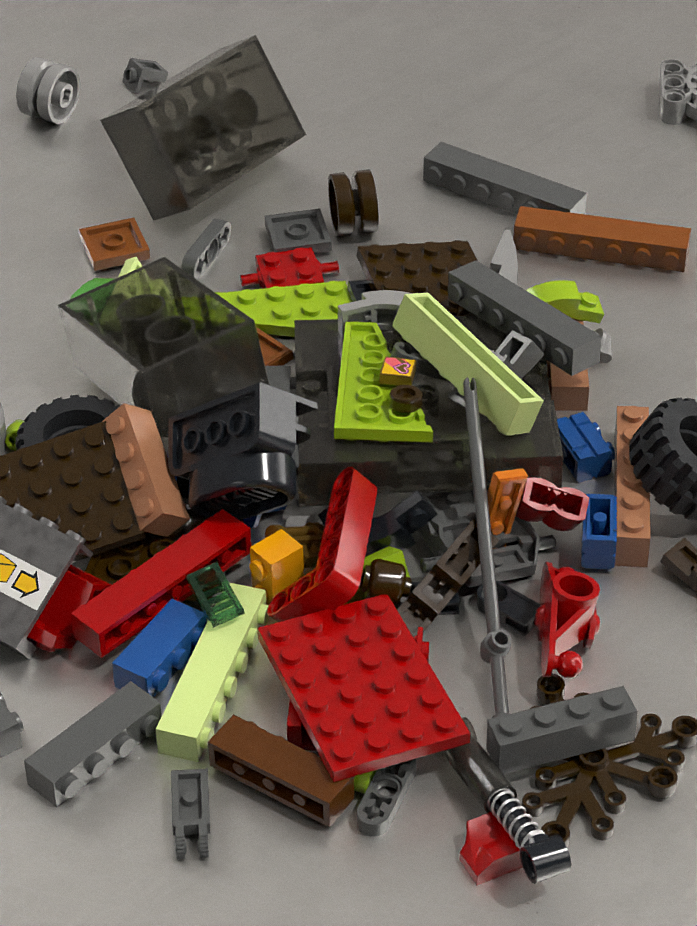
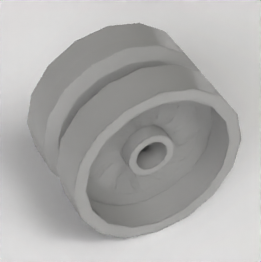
[16,57,80,124]

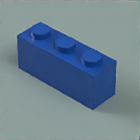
[112,599,207,697]

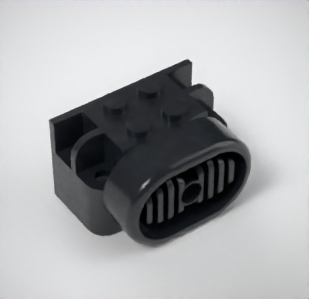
[168,382,317,520]

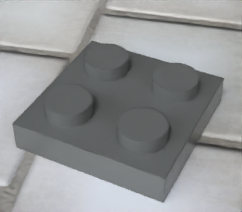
[264,208,332,254]

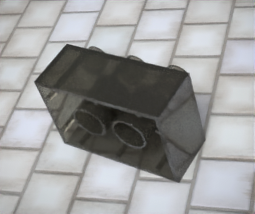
[100,35,307,221]
[58,257,269,438]

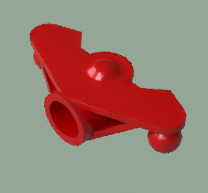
[535,562,600,679]

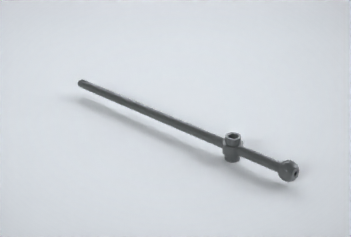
[463,377,512,718]

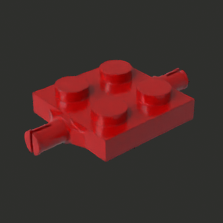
[240,247,339,289]

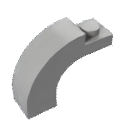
[338,290,413,338]

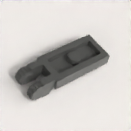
[171,768,210,859]

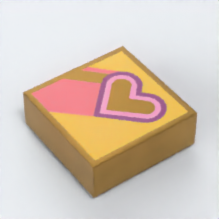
[379,356,417,386]

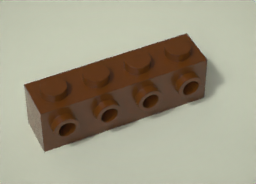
[208,714,354,827]

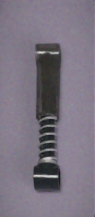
[435,717,572,884]

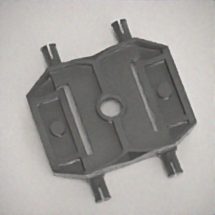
[418,483,556,587]

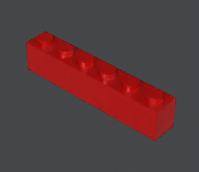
[71,509,252,658]

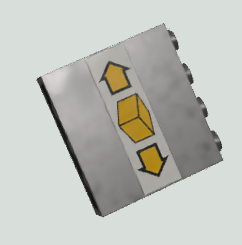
[0,496,93,659]

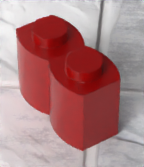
[516,478,589,531]

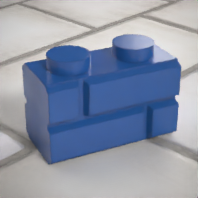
[550,412,615,483]
[581,494,617,569]

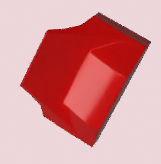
[459,812,523,886]

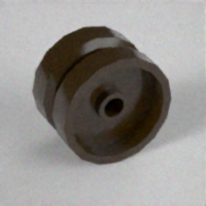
[328,169,379,237]

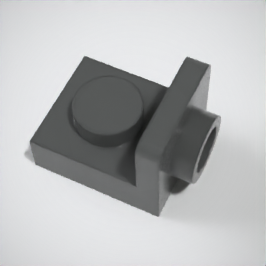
[122,58,168,93]

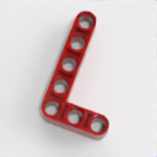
[267,467,377,622]

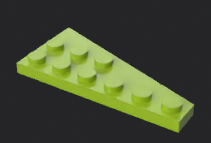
[171,281,352,341]
[334,321,433,442]

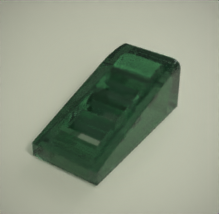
[186,562,245,628]

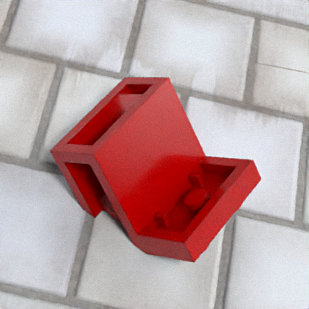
[27,565,111,652]

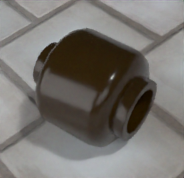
[359,559,412,606]

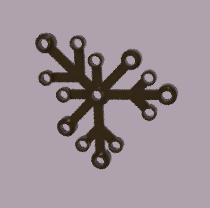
[522,674,697,849]

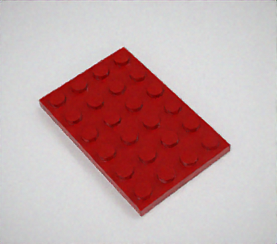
[257,595,470,782]

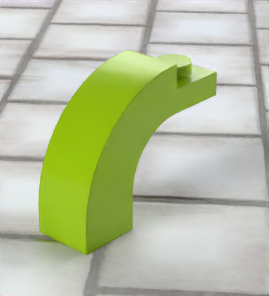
[495,280,604,346]

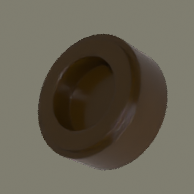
[390,385,422,413]

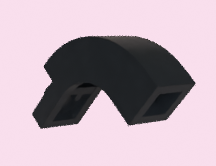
[318,490,438,557]

